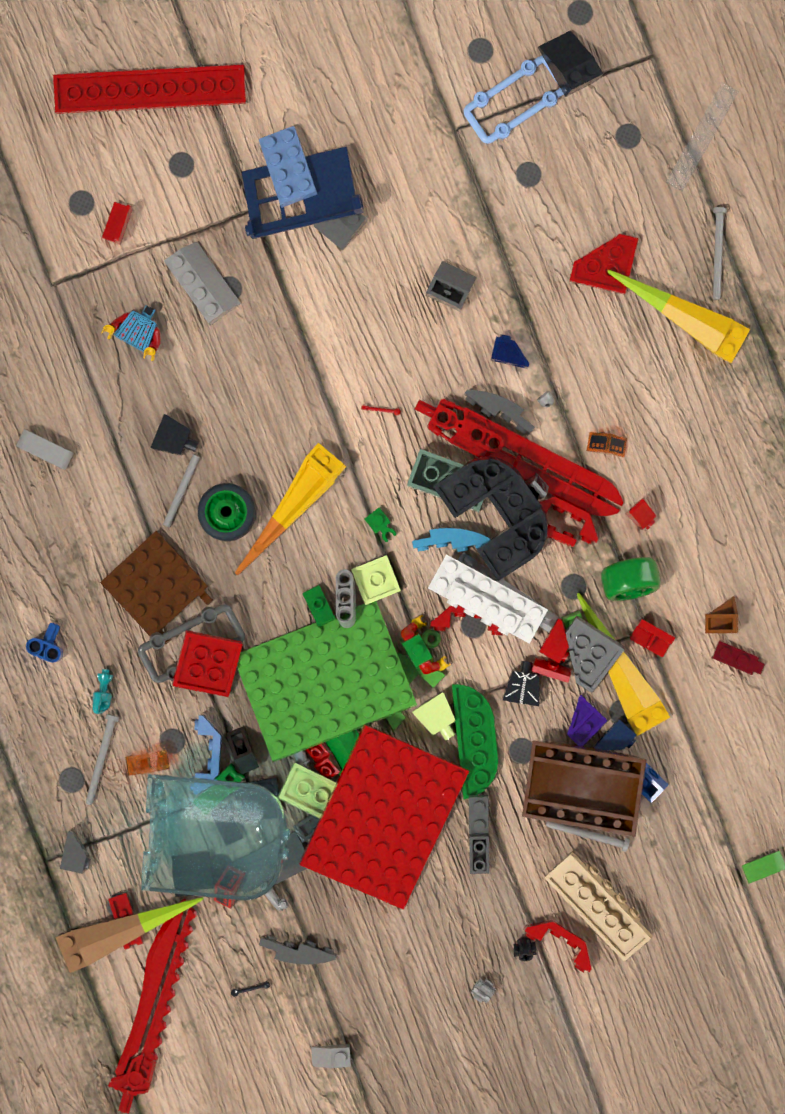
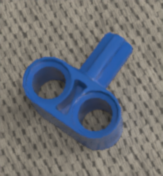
[26,623,63,663]

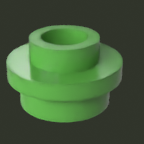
[422,629,441,648]

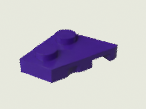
[567,695,608,746]

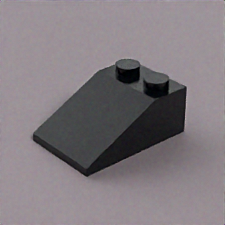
[538,30,603,97]

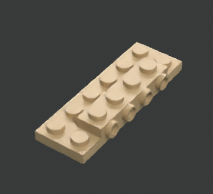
[544,852,652,961]

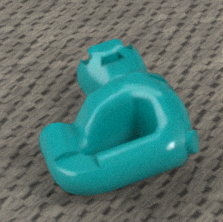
[93,669,113,714]

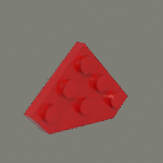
[569,234,638,295]

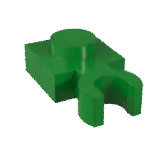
[364,508,396,542]

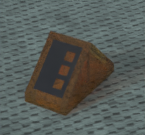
[586,432,627,457]

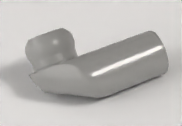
[263,886,288,911]

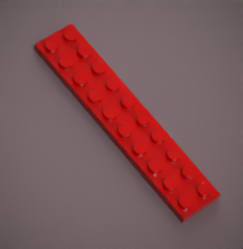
[53,65,246,114]

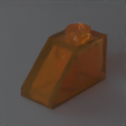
[125,750,170,776]

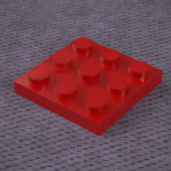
[172,630,243,697]

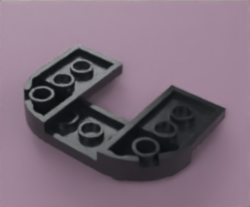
[433,456,548,581]

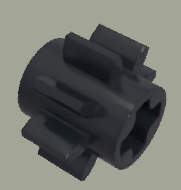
[513,937,537,962]

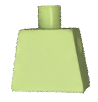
[412,692,456,741]

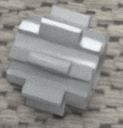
[471,978,496,1003]

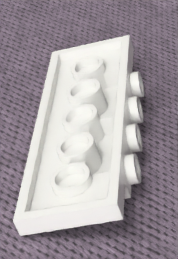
[428,554,548,644]

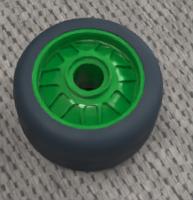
[198,483,256,541]

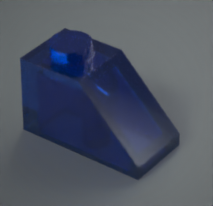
[490,334,529,369]

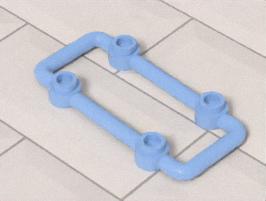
[463,56,564,144]

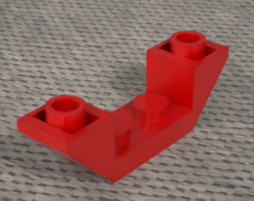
[540,497,598,545]
[430,605,503,636]
[524,920,592,973]

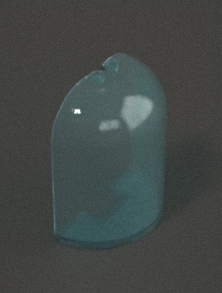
[141,774,290,900]

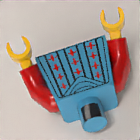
[101,305,161,361]

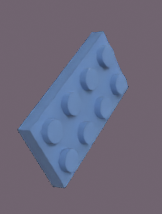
[259,126,317,208]

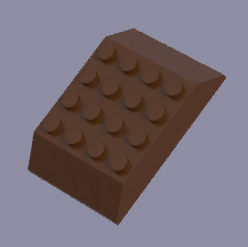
[522,740,647,837]

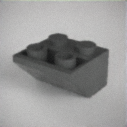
[426,261,477,312]

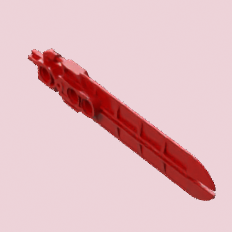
[414,399,623,516]

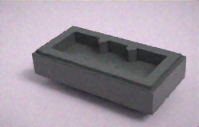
[293,815,320,843]

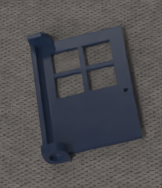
[242,147,364,239]

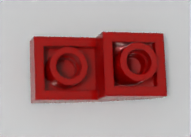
[306,742,341,779]

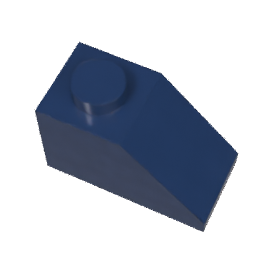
[593,719,636,750]

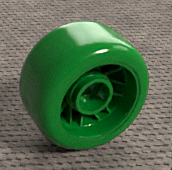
[601,557,661,601]

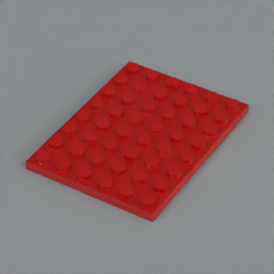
[299,724,469,910]

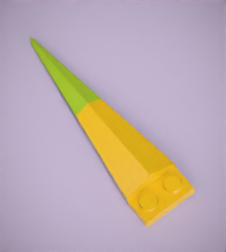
[608,270,750,363]
[577,593,670,736]

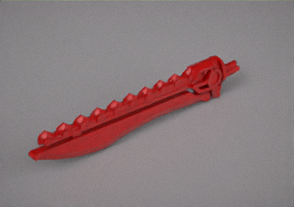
[108,898,197,1114]

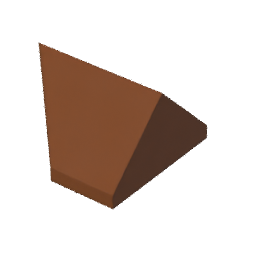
[705,595,738,633]

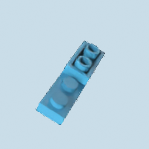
[412,528,490,552]

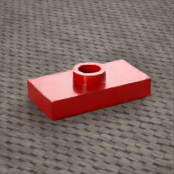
[532,657,572,683]

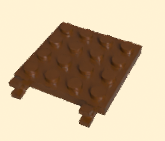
[100,531,214,644]

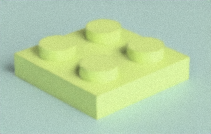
[351,555,401,605]

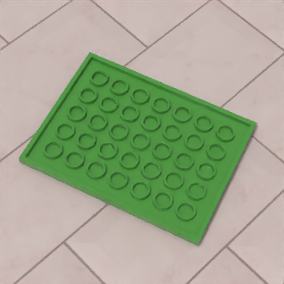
[237,601,417,762]

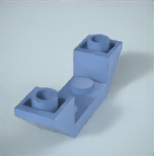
[191,715,222,793]

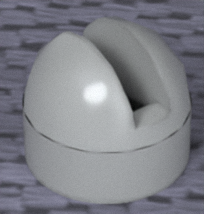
[537,391,554,408]

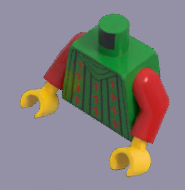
[399,615,451,674]

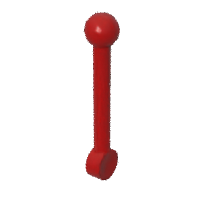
[361,405,401,416]

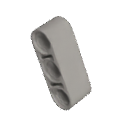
[16,429,74,470]
[336,569,356,628]

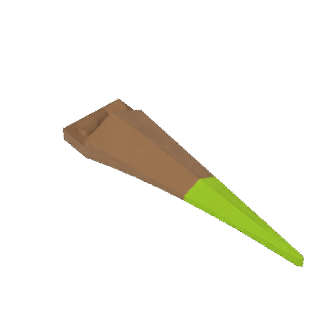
[55,897,204,973]

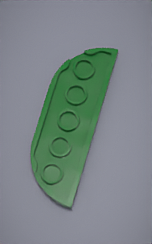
[452,684,498,800]

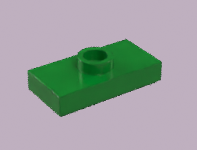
[302,585,336,628]

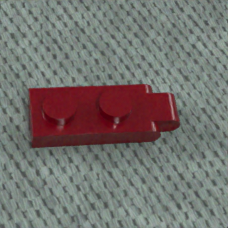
[712,641,765,675]

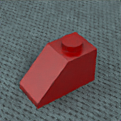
[625,498,656,530]
[538,619,570,663]

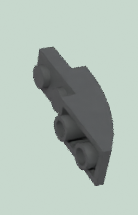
[464,390,535,435]
[469,795,489,874]
[259,934,337,965]

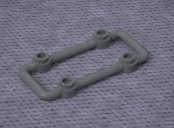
[138,604,245,683]

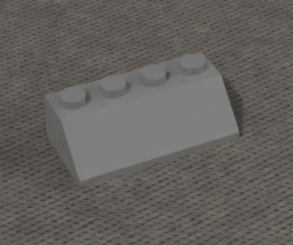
[164,241,241,325]

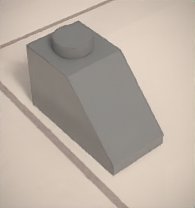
[311,1044,351,1068]

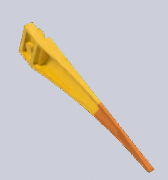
[235,443,346,575]

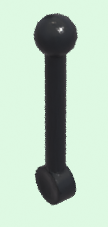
[231,981,270,997]

